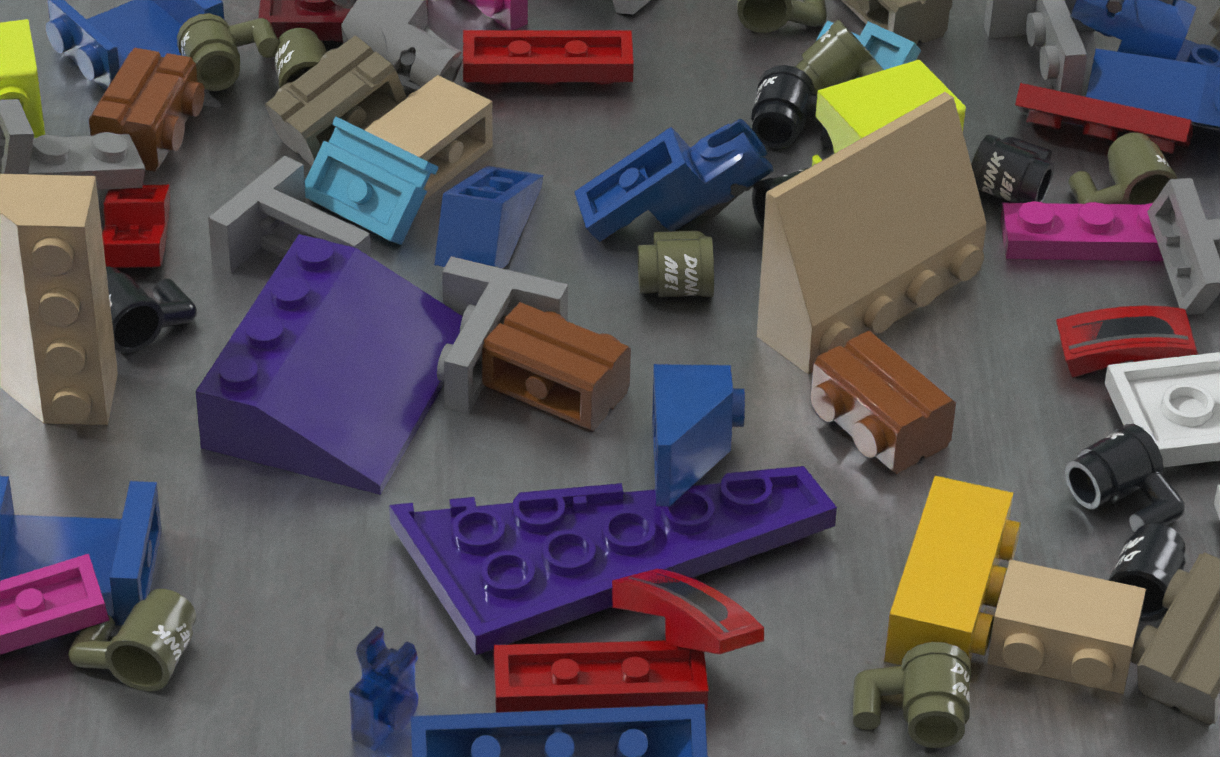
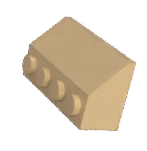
[0,174,118,425]

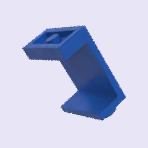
[46,0,225,91]
[0,476,162,626]

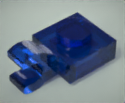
[349,626,419,751]

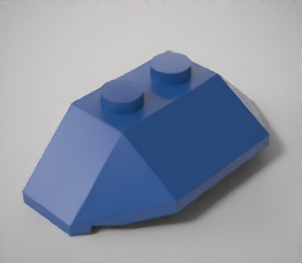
[411,704,708,757]

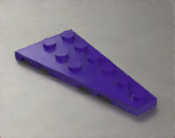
[389,466,837,655]

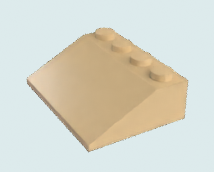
[756,92,987,375]

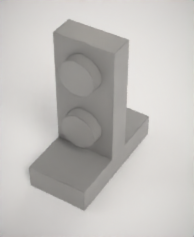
[984,0,1096,96]
[0,99,146,190]
[208,156,371,273]
[1147,178,1220,315]
[437,256,568,414]

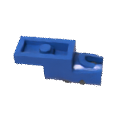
[1070,0,1220,67]
[574,119,774,242]

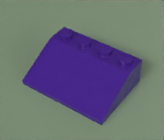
[195,234,463,495]

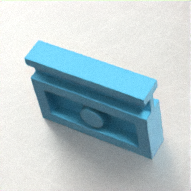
[304,116,439,245]

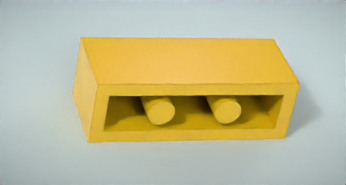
[884,476,1021,666]

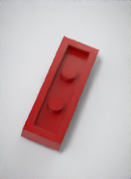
[463,30,634,84]
[1015,83,1194,155]
[494,640,709,713]

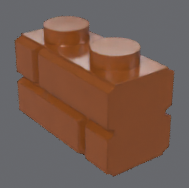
[89,48,204,172]
[482,302,631,432]
[810,330,956,474]

